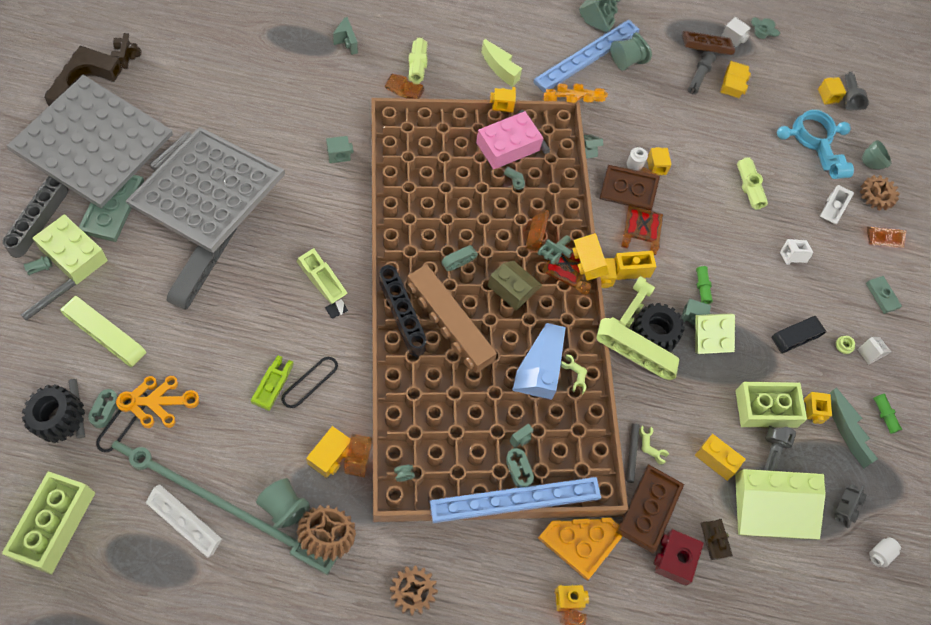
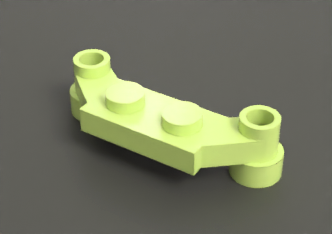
[611,276,656,328]

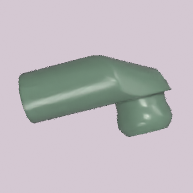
[504,167,525,190]

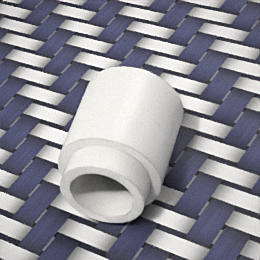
[627,147,648,171]
[869,537,901,568]

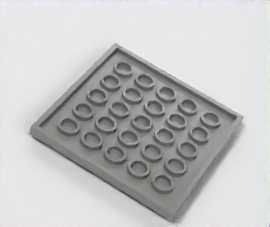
[7,75,173,208]
[126,127,285,253]

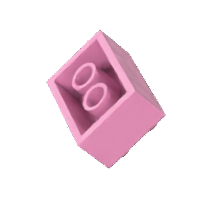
[476,111,543,169]

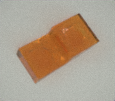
[385,73,425,99]

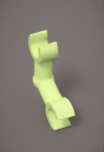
[561,354,587,395]
[639,425,669,464]

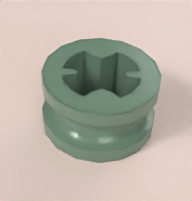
[394,465,415,482]

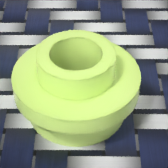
[836,336,855,354]

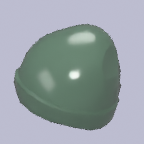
[862,140,892,170]

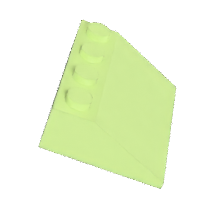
[735,469,825,540]

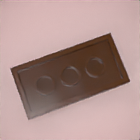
[616,464,685,554]

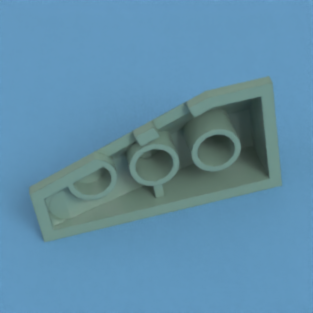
[579,0,620,32]

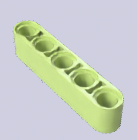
[60,296,147,368]
[597,318,679,380]

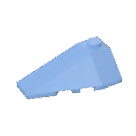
[513,323,566,400]

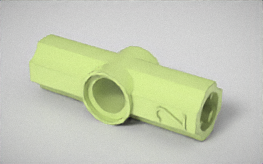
[409,38,428,84]
[737,157,768,210]

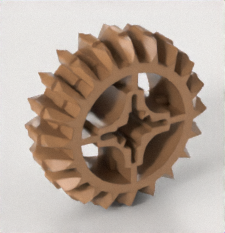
[296,504,356,562]

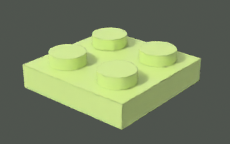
[695,313,735,354]

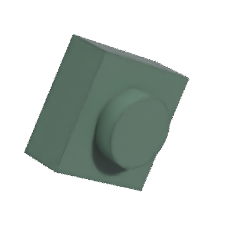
[510,423,533,448]

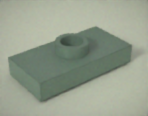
[866,276,902,314]

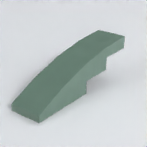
[829,387,878,469]

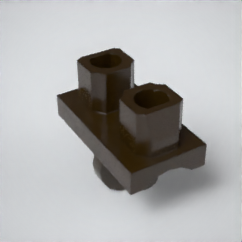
[111,33,142,69]
[700,519,733,561]

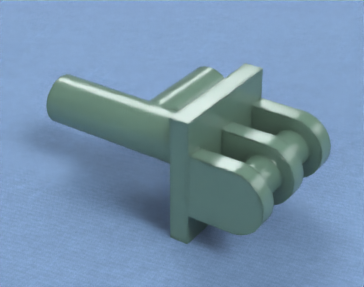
[538,235,573,265]

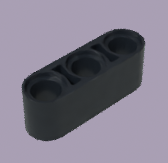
[771,316,827,354]

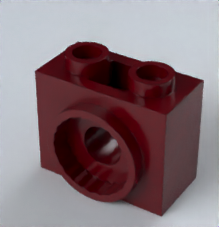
[654,529,704,586]

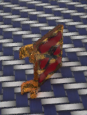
[621,206,663,255]
[542,245,591,296]

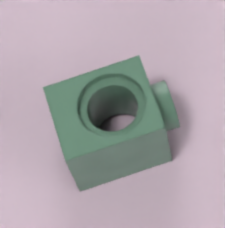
[326,136,354,163]

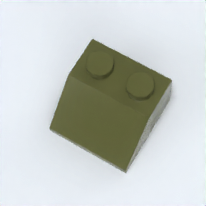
[488,261,542,311]

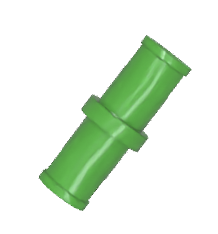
[696,266,713,304]
[873,394,902,434]

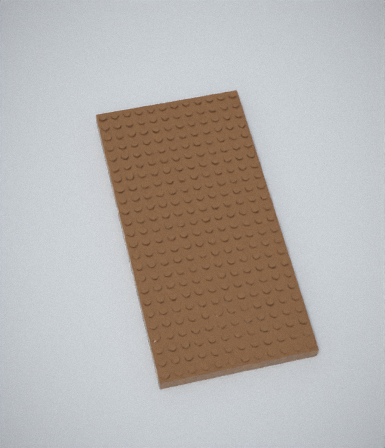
[372,98,628,522]

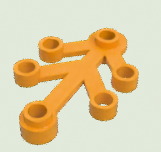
[543,84,608,103]
[116,376,200,428]

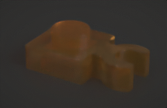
[560,609,587,625]

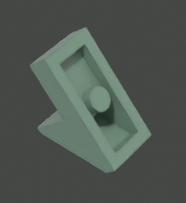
[333,17,358,55]
[583,134,603,159]

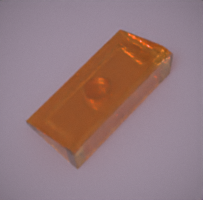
[526,210,549,251]
[867,227,907,248]

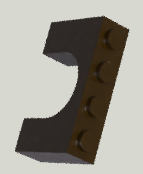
[44,45,122,107]

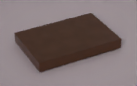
[682,31,735,55]
[600,164,660,211]

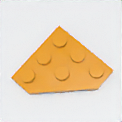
[538,518,623,581]

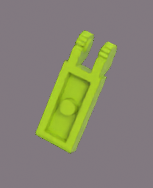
[251,355,294,411]

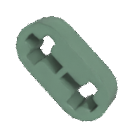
[442,245,478,271]
[88,389,118,428]
[506,448,534,488]

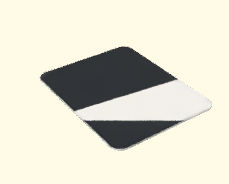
[325,299,348,319]

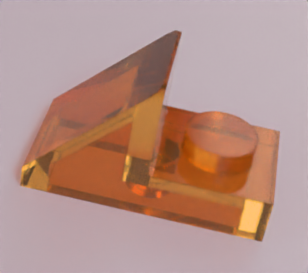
[344,434,373,478]

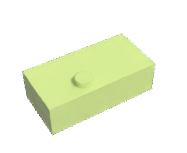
[2,472,95,575]

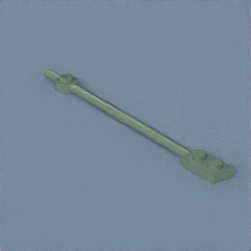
[111,440,338,576]

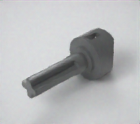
[844,71,869,110]
[764,426,796,471]

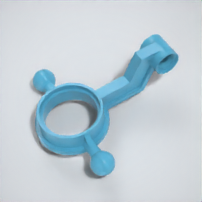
[777,110,854,179]

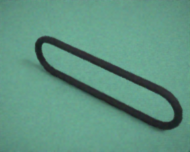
[282,356,338,408]
[96,392,148,452]

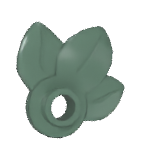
[751,17,781,39]

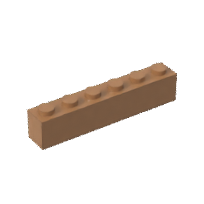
[406,264,497,374]

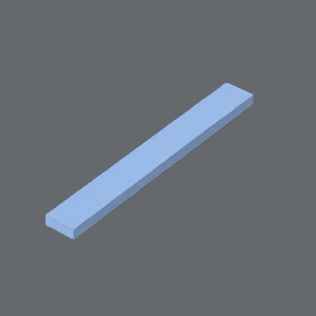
[533,19,640,93]
[430,477,601,523]

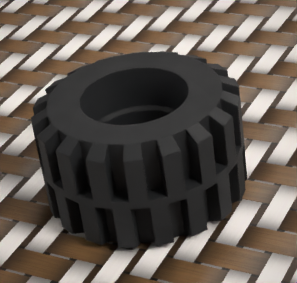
[632,303,685,352]
[22,385,85,443]

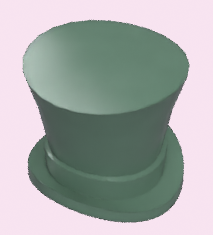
[610,32,652,71]
[256,478,310,529]

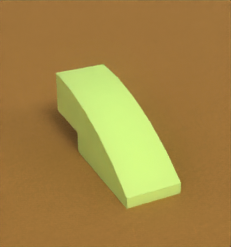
[482,39,522,87]
[296,248,348,304]

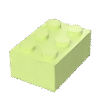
[33,214,108,285]
[735,382,807,428]

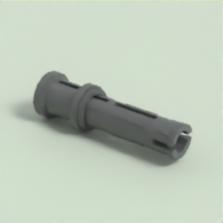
[688,51,716,95]

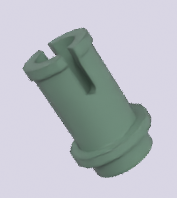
[24,256,52,276]

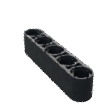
[379,265,427,357]

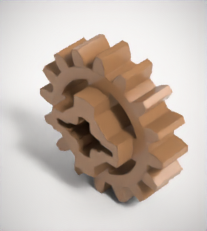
[860,175,900,211]
[390,565,438,616]

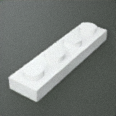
[146,484,222,558]

